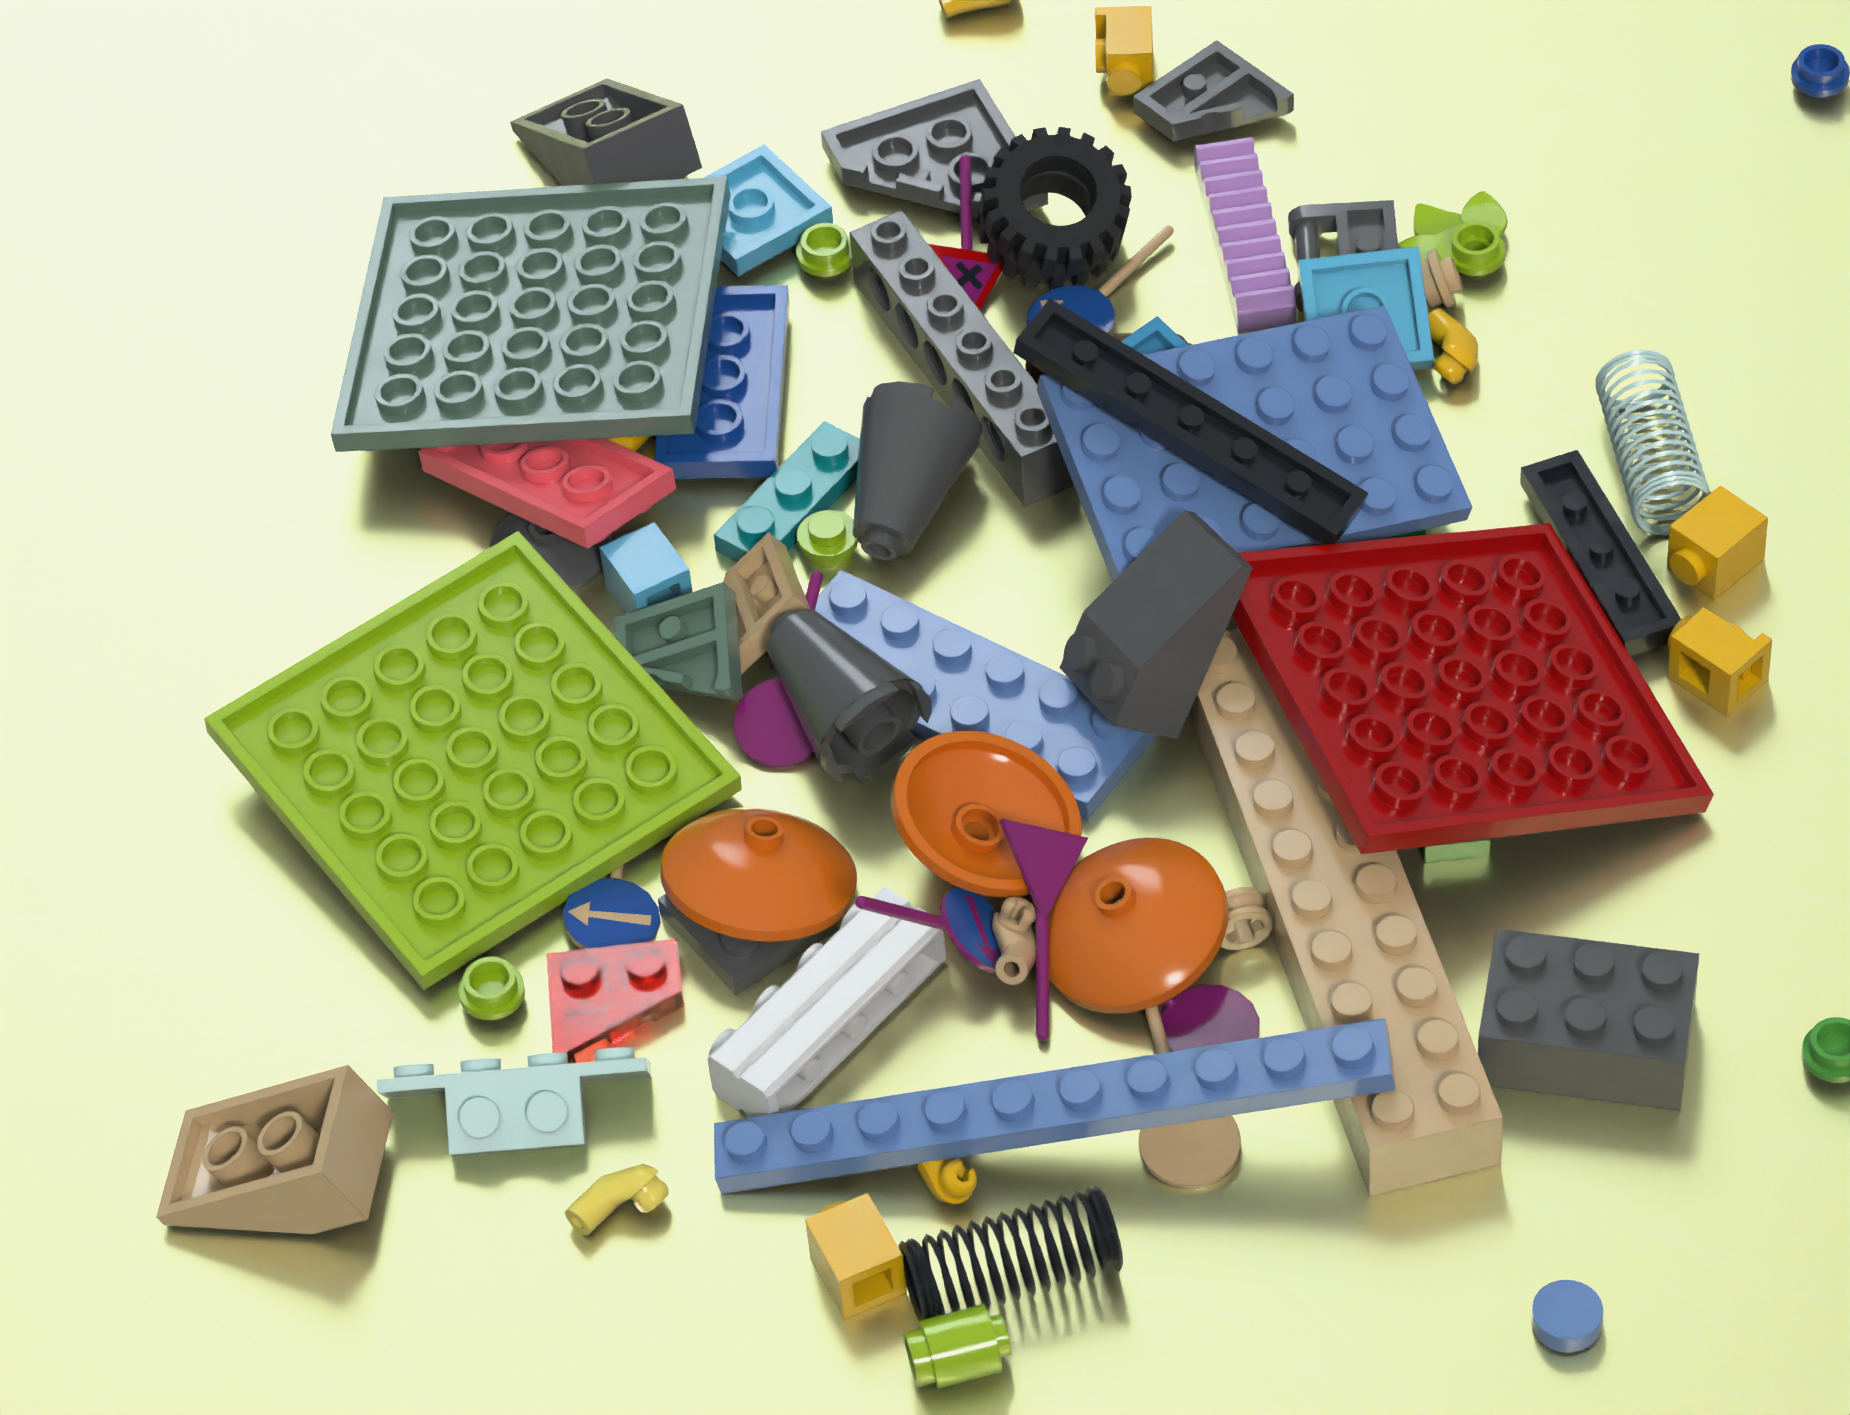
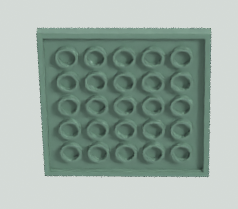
[330,176,731,452]

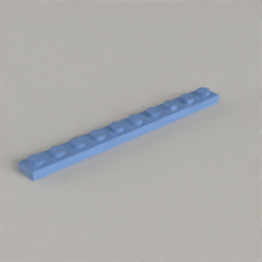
[714,1018,1396,1194]

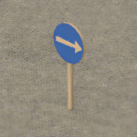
[1026,225,1174,333]
[563,865,661,959]

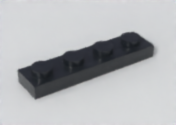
[1520,449,1681,656]

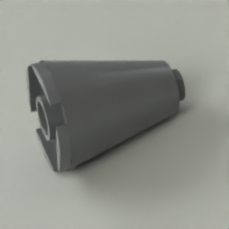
[853,381,983,560]
[767,609,932,782]

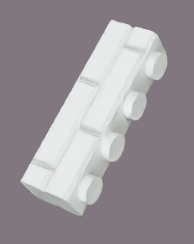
[707,886,947,1118]

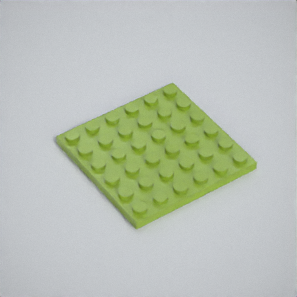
[204,531,742,990]

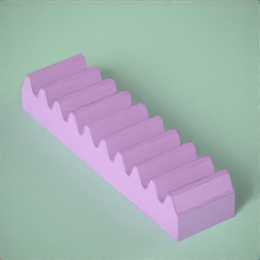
[1194,137,1297,333]

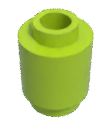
[903,1304,1012,1390]

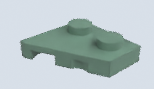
[613,582,743,701]

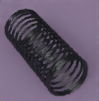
[899,1185,1123,1321]

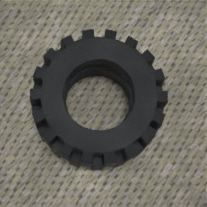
[977,126,1132,291]

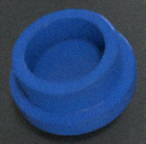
[1791,44,1850,98]

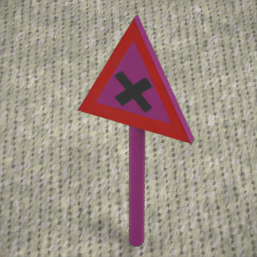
[928,154,1005,310]

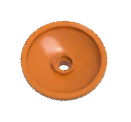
[891,731,1082,897]
[660,807,857,942]
[1049,837,1229,1014]

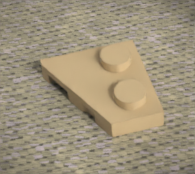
[723,532,810,675]

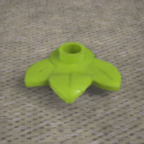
[1399,191,1508,276]

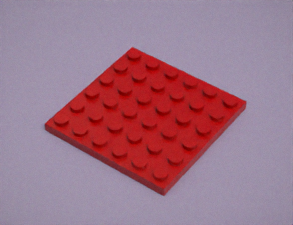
[1232,523,1714,854]

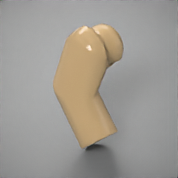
[992,897,1036,985]

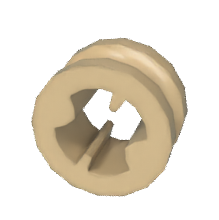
[1221,887,1273,950]

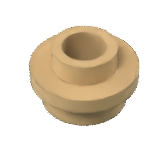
[1421,249,1463,308]

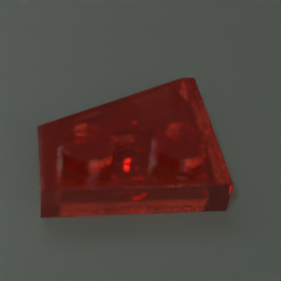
[546,938,684,1064]

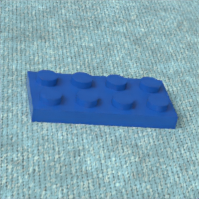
[654,285,790,479]

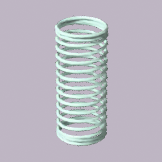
[1595,349,1711,535]

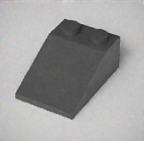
[509,78,703,186]
[1059,510,1253,739]

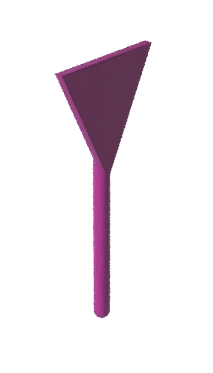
[999,819,1088,1041]

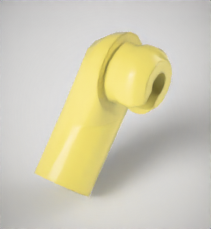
[564,1164,669,1235]

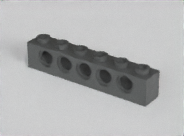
[849,210,1074,507]

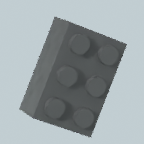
[1478,929,1700,1111]

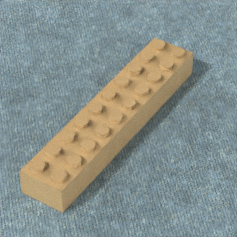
[1189,628,1503,1197]

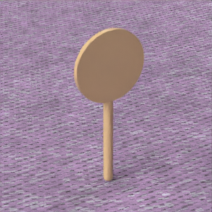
[1138,1005,1241,1189]

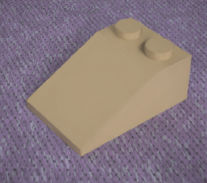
[156,1064,394,1234]

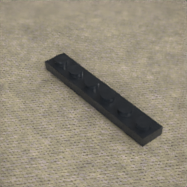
[1013,298,1369,545]

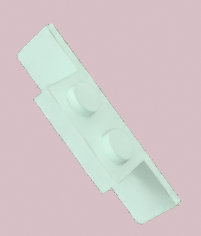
[376,1047,652,1157]

